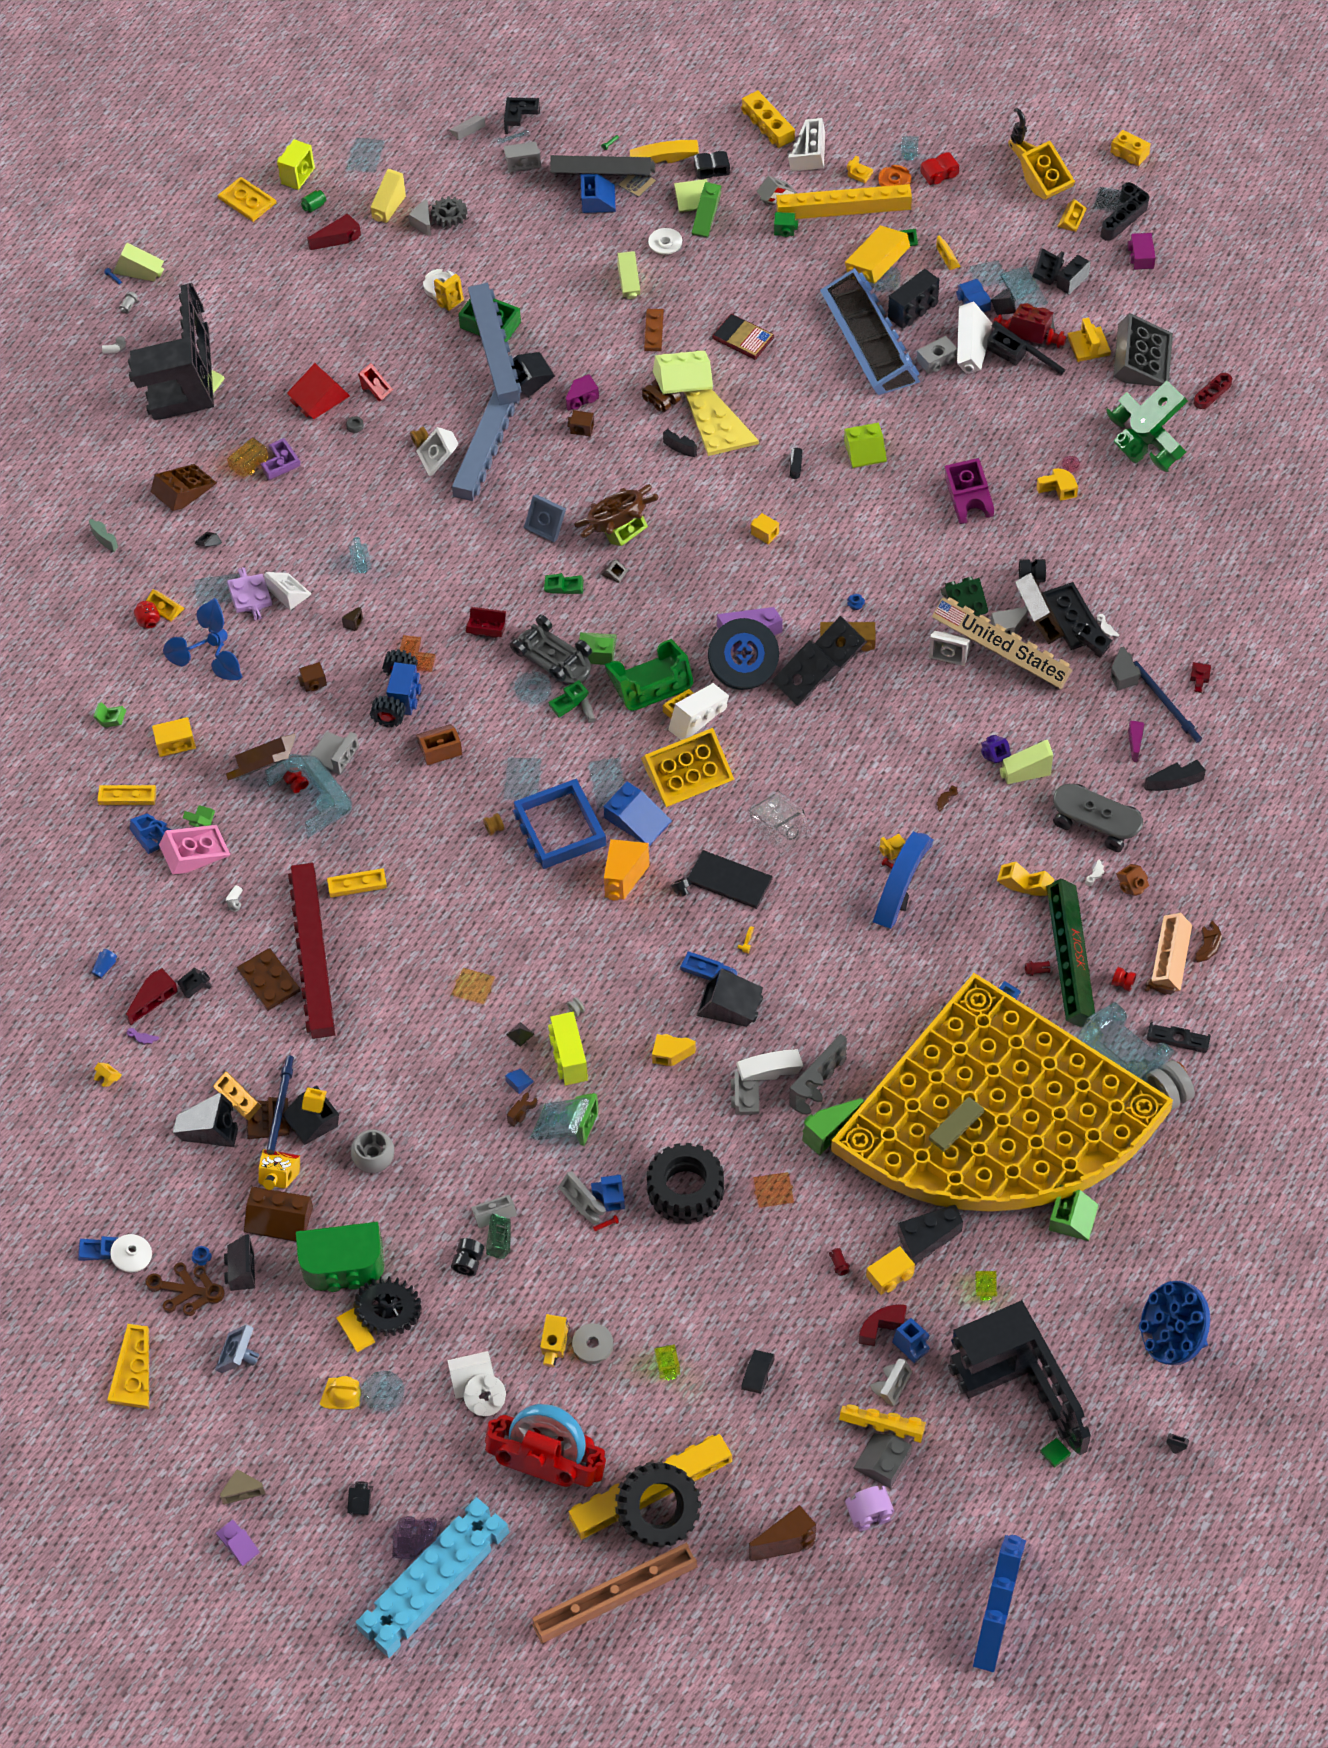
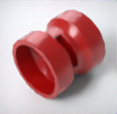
[283,767,309,793]
[1111,967,1137,992]

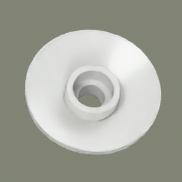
[649,228,682,254]
[110,1234,152,1273]

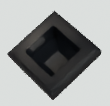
[506,1022,534,1047]
[1166,1433,1189,1454]

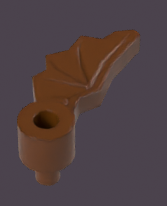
[936,785,958,812]
[1145,978,1176,995]

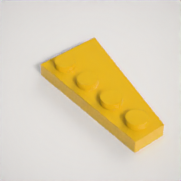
[107,1324,149,1409]
[839,1404,926,1443]

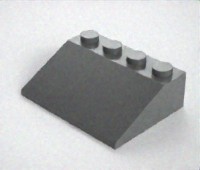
[1113,313,1173,386]

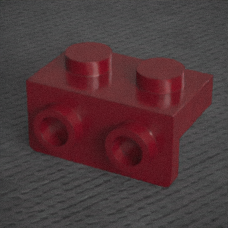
[466,607,506,638]

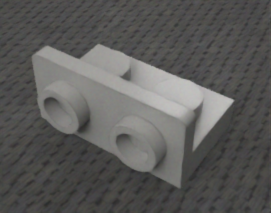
[731,1071,759,1115]

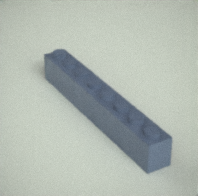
[468,282,522,405]
[452,389,520,501]

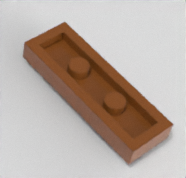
[644,309,664,351]

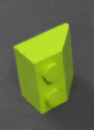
[844,422,887,468]

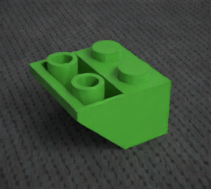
[1049,1185,1099,1241]

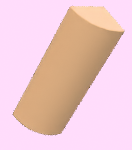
[1152,913,1192,991]

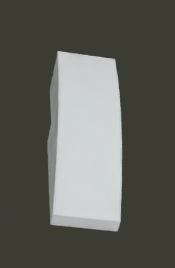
[736,1049,803,1081]

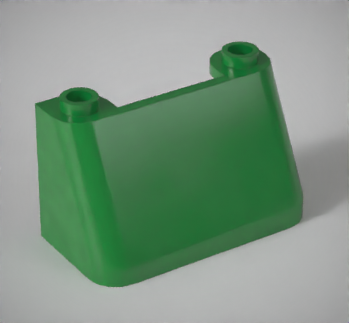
[604,639,693,711]

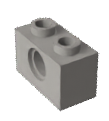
[916,336,958,374]

